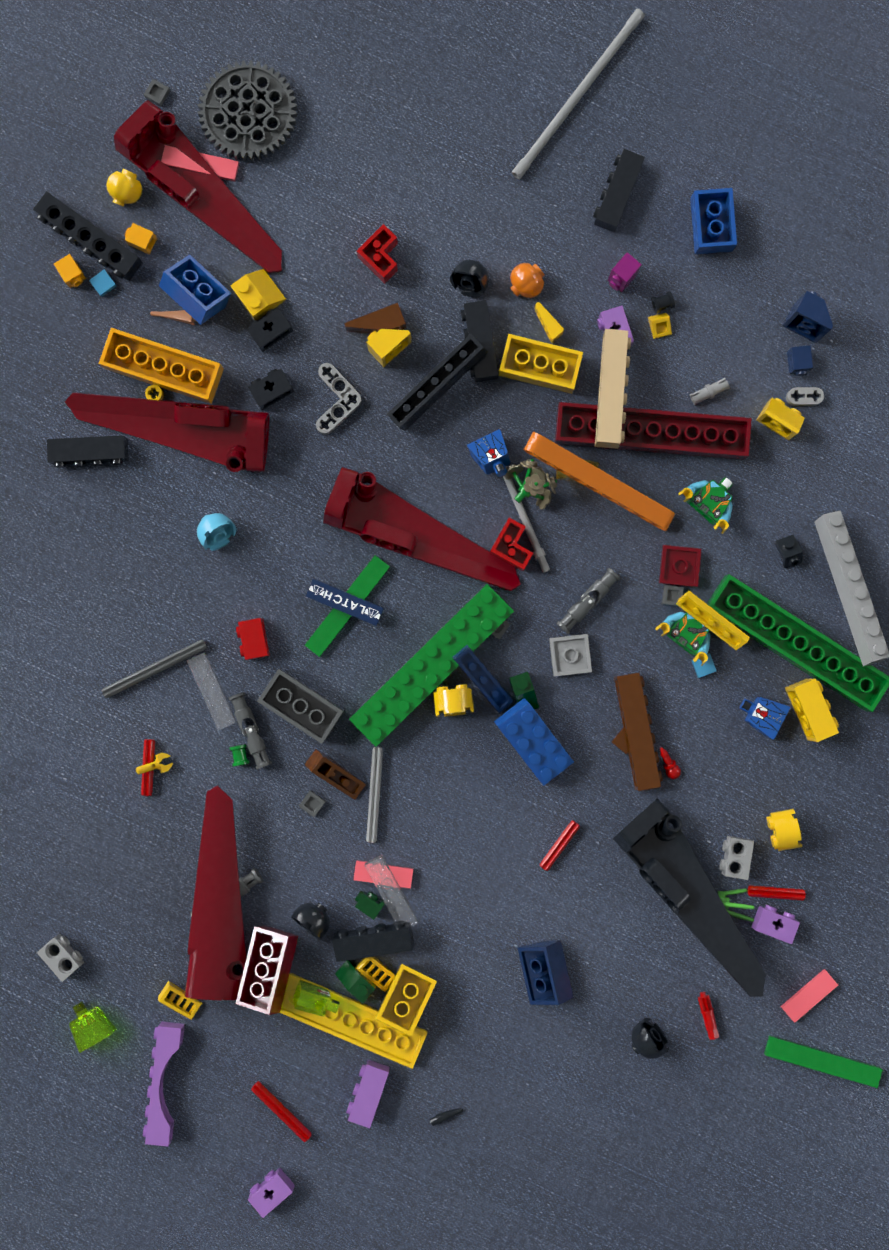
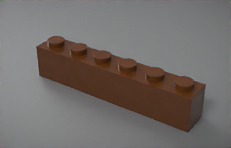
[614,672,663,791]

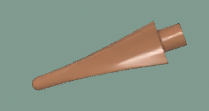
[150,310,196,325]

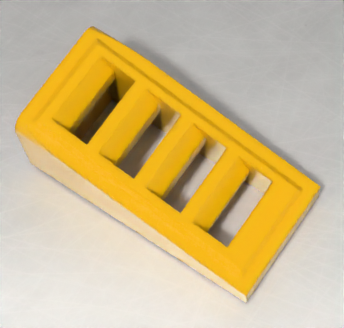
[534,302,564,343]
[356,956,395,992]
[158,981,202,1020]

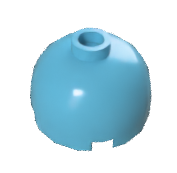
[197,513,237,551]

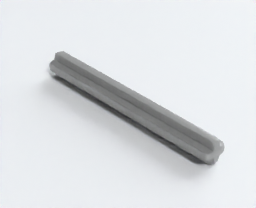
[366,747,383,843]

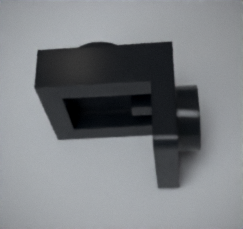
[775,535,803,568]

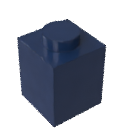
[787,345,813,376]

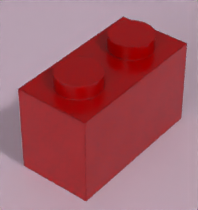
[236,618,270,660]

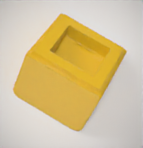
[648,313,672,339]

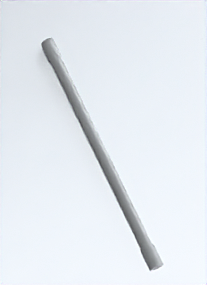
[511,9,645,180]

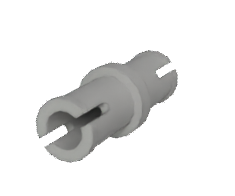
[689,377,730,405]

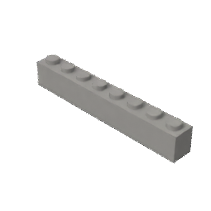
[814,510,889,666]

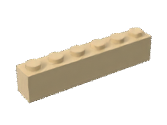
[595,329,631,449]

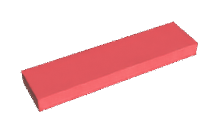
[161,145,239,182]

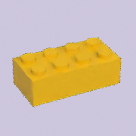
[498,334,583,394]

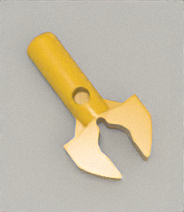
[136,753,173,774]

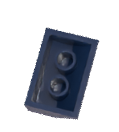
[782,291,833,343]
[518,940,574,1005]

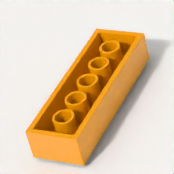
[99,328,224,404]

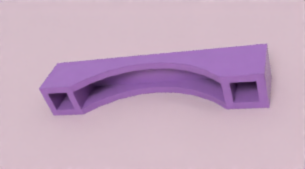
[143,1021,185,1147]

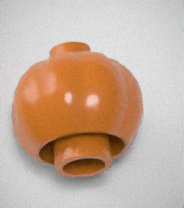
[510,263,545,298]

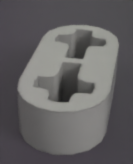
[786,387,824,406]

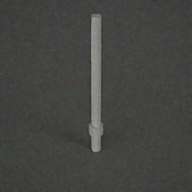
[503,466,550,573]

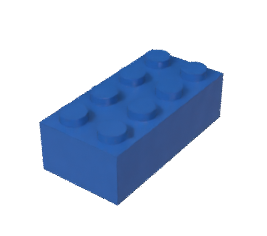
[494,698,574,786]

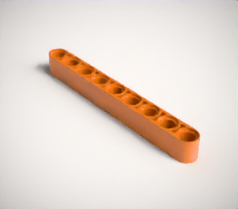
[524,432,675,531]

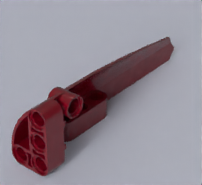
[114,100,282,273]
[65,393,270,472]
[323,467,521,591]
[185,785,246,1000]

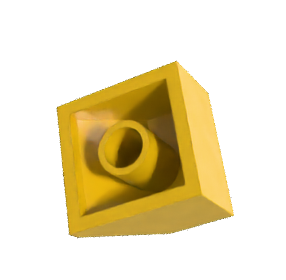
[230,269,286,320]
[366,329,412,368]
[756,397,805,440]

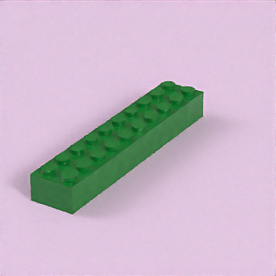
[707,574,889,712]
[349,584,514,747]

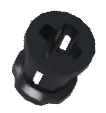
[651,292,675,314]

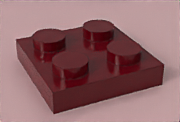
[659,545,702,587]

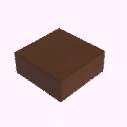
[611,727,628,754]

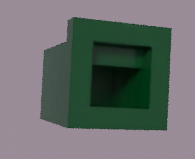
[354,891,386,920]

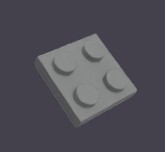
[549,634,592,676]

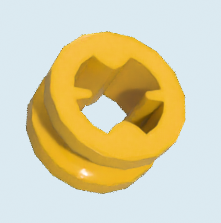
[145,385,164,400]

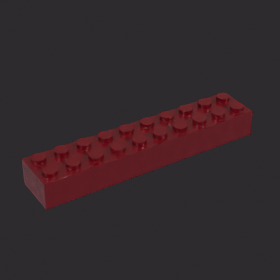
[555,402,752,460]

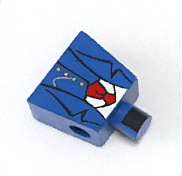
[467,429,511,477]
[740,697,791,740]

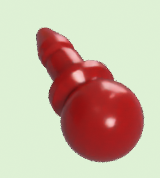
[660,747,681,779]

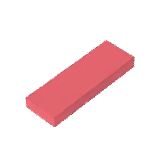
[354,860,414,889]
[780,969,838,1023]

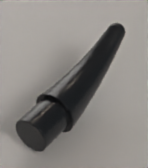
[430,1108,463,1126]

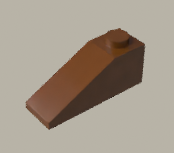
[344,303,406,334]
[305,749,366,800]

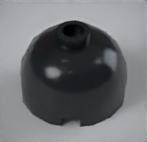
[450,260,489,298]
[291,903,330,940]
[631,1018,669,1059]

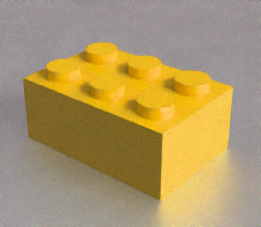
[785,679,839,742]
[375,964,437,1037]

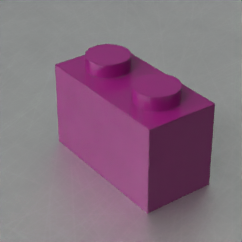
[608,253,642,292]

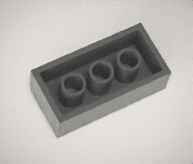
[257,669,345,744]

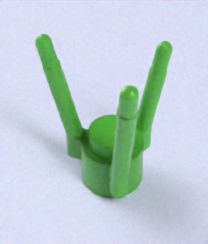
[717,889,755,922]

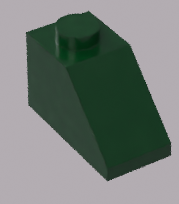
[509,672,539,710]
[335,960,376,1004]

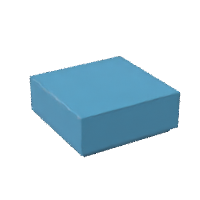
[89,269,116,297]
[691,653,716,678]

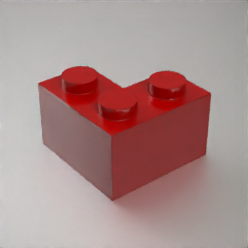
[357,224,398,284]
[490,517,533,571]

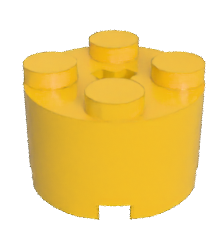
[433,684,474,717]
[766,809,802,851]

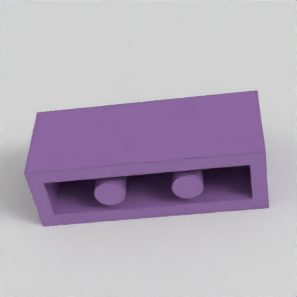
[346,1060,390,1128]

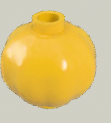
[106,169,142,207]

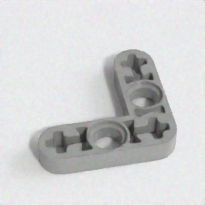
[316,363,362,435]

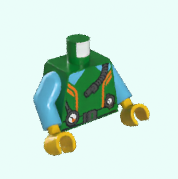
[678,477,733,534]
[655,612,711,666]

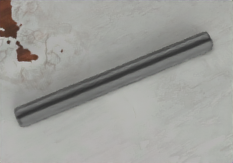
[101,640,207,698]

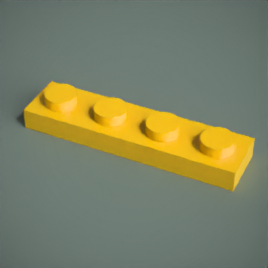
[676,591,750,650]

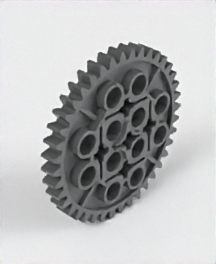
[198,60,298,161]

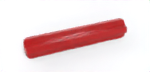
[141,739,155,796]
[540,820,580,871]
[747,885,806,901]

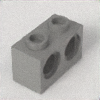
[719,836,754,880]
[37,934,84,982]

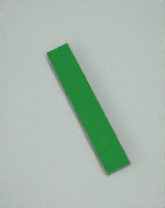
[304,555,390,657]
[764,1035,883,1088]

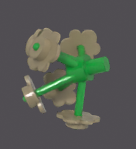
[504,459,558,510]

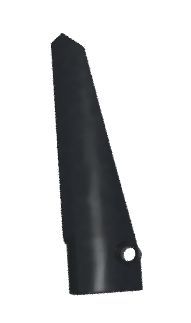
[613,798,766,997]

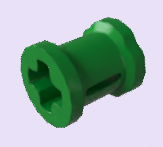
[229,744,250,766]

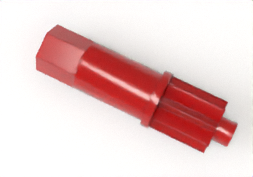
[698,992,719,1040]

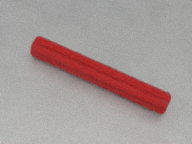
[251,1081,312,1142]

